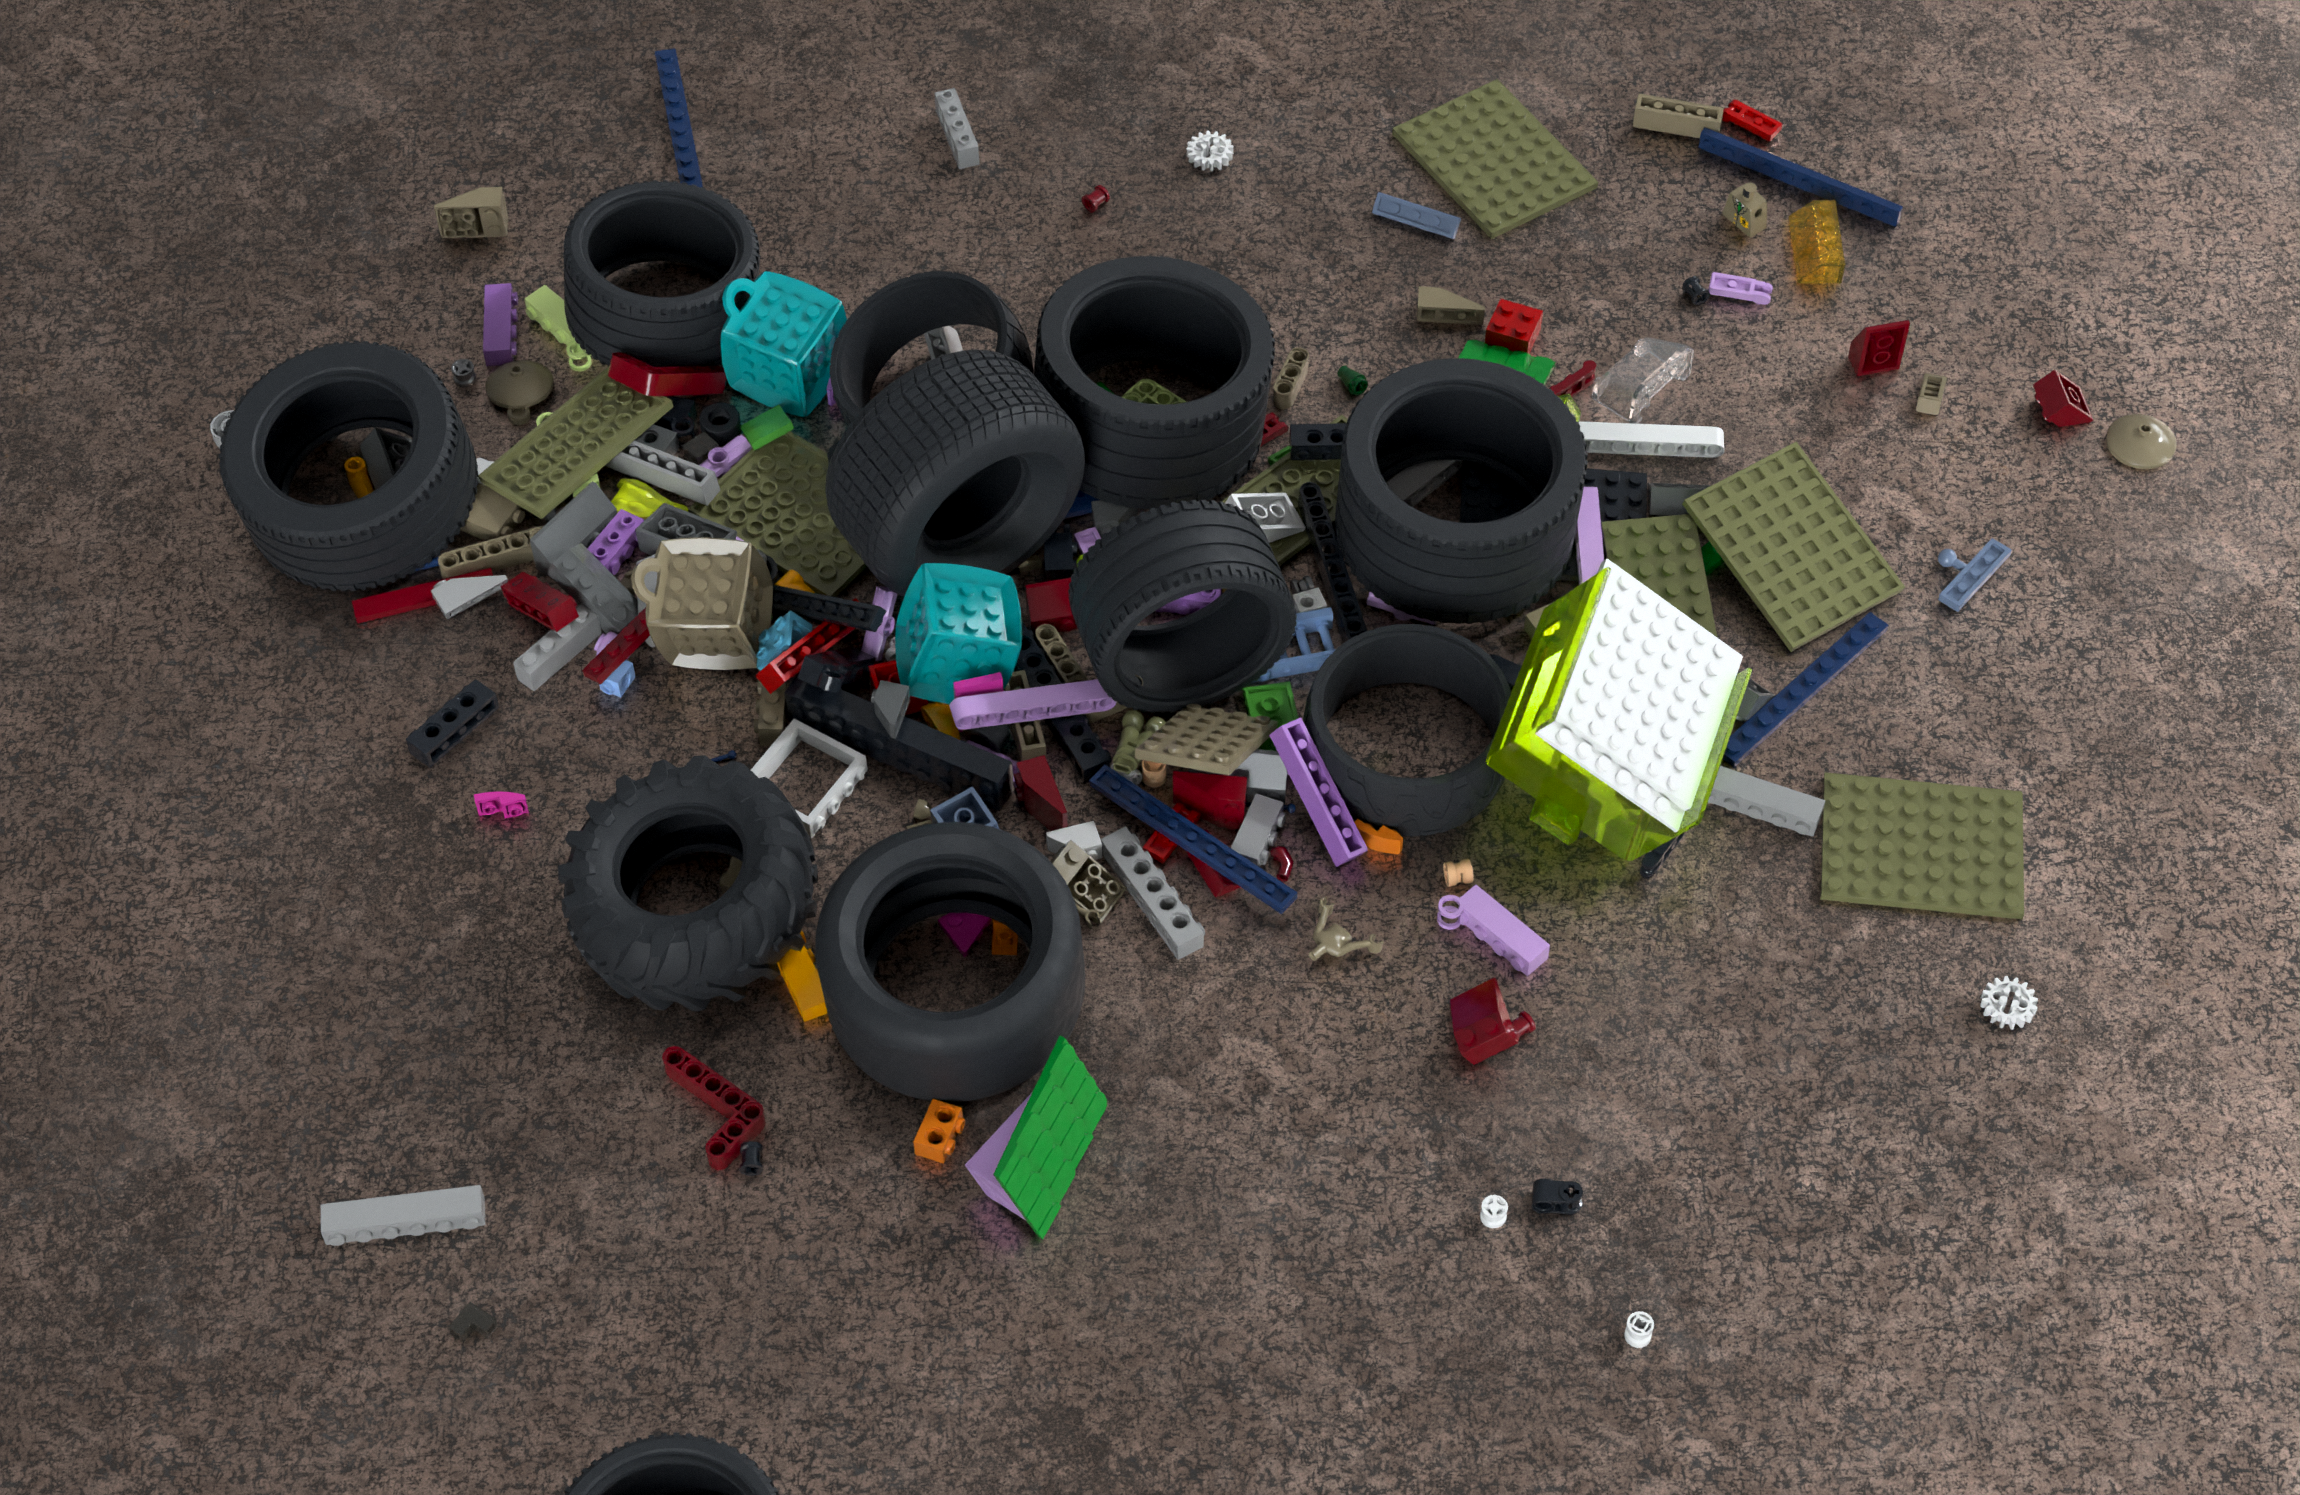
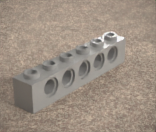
[1100,826,1205,960]

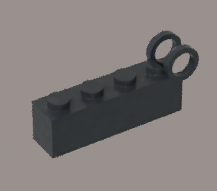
[654,396,697,449]

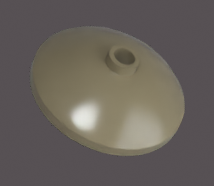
[485,360,554,409]
[2106,414,2177,469]

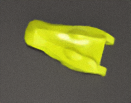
[611,479,688,521]

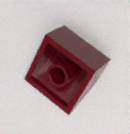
[2033,369,2093,427]
[1025,578,1078,635]

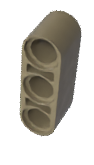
[1273,347,1309,409]

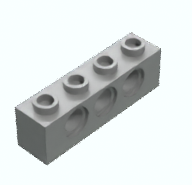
[934,88,980,169]

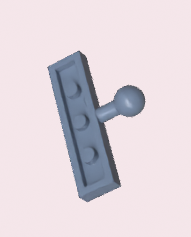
[1938,538,2012,612]

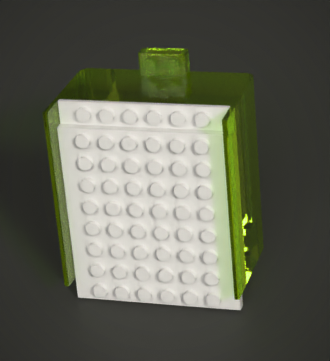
[1486,559,1752,861]

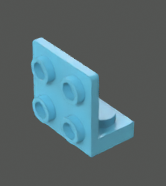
[756,610,813,670]

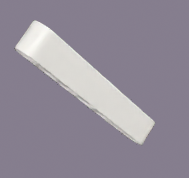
[1577,421,1724,458]

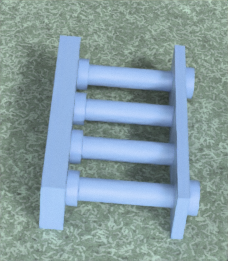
[1253,607,1336,682]

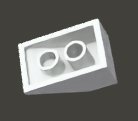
[1225,493,1306,543]

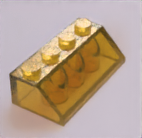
[1788,200,1845,283]

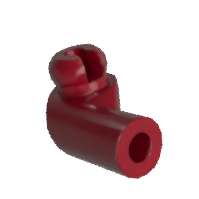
[1270,846,1294,881]

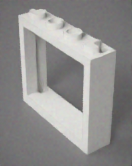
[751,719,868,839]

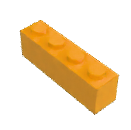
[777,930,828,1022]

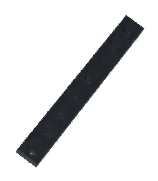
[772,585,886,632]

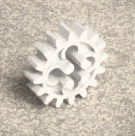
[1187,131,1233,171]
[1980,976,2038,1030]

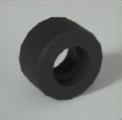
[699,402,742,446]
[963,724,1011,753]

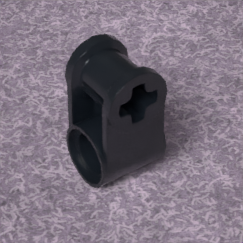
[1532,1179,1583,1215]

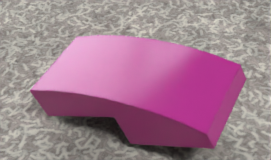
[474,791,529,818]

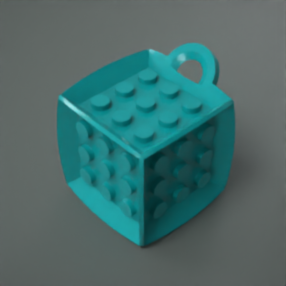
[720,271,847,417]
[895,563,1022,704]

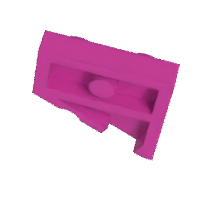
[938,913,992,957]

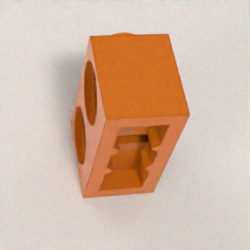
[913,1099,966,1164]

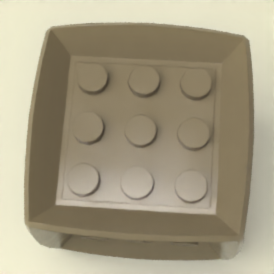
[631,537,773,670]

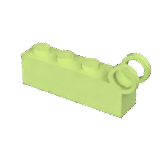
[524,285,592,372]

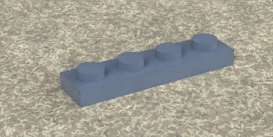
[1372,192,1461,239]

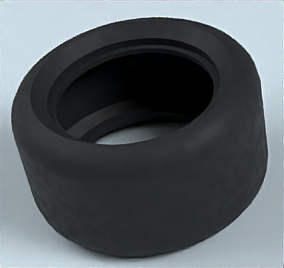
[815,822,1085,1102]

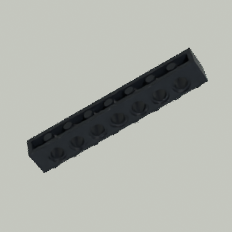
[1013,622,1112,784]

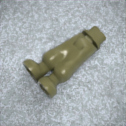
[1113,710,1166,774]

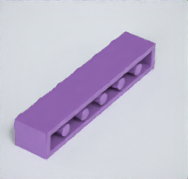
[1269,718,1368,867]

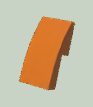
[1354,818,1403,855]
[992,919,1018,955]

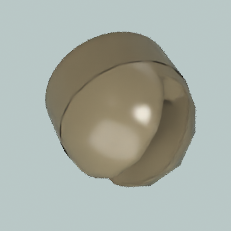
[913,799,932,820]

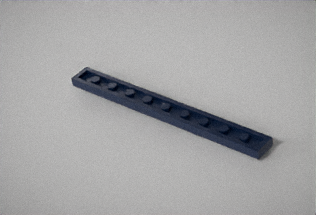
[655,48,703,188]
[1699,127,1903,227]
[1715,612,1889,768]
[1089,765,1298,914]

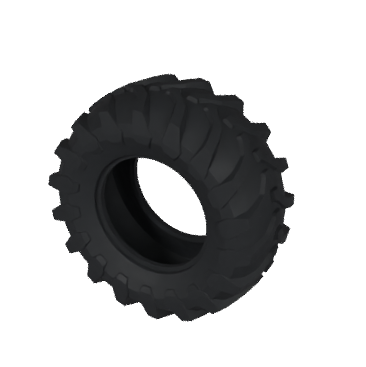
[558,755,818,1012]

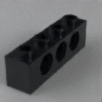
[1289,423,1347,461]
[406,679,499,768]

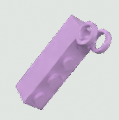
[1437,885,1550,976]

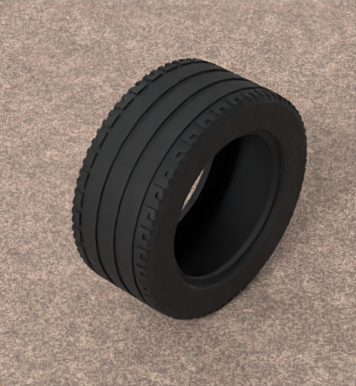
[219,341,478,591]

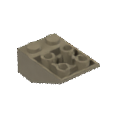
[434,187,509,238]
[1050,840,1127,924]

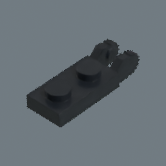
[1640,818,1688,878]

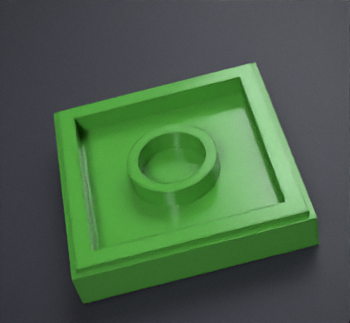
[741,405,794,450]

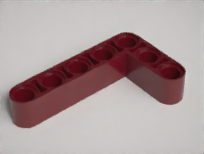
[608,352,727,396]
[662,1046,766,1170]

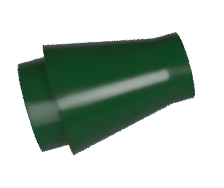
[1337,365,1368,395]

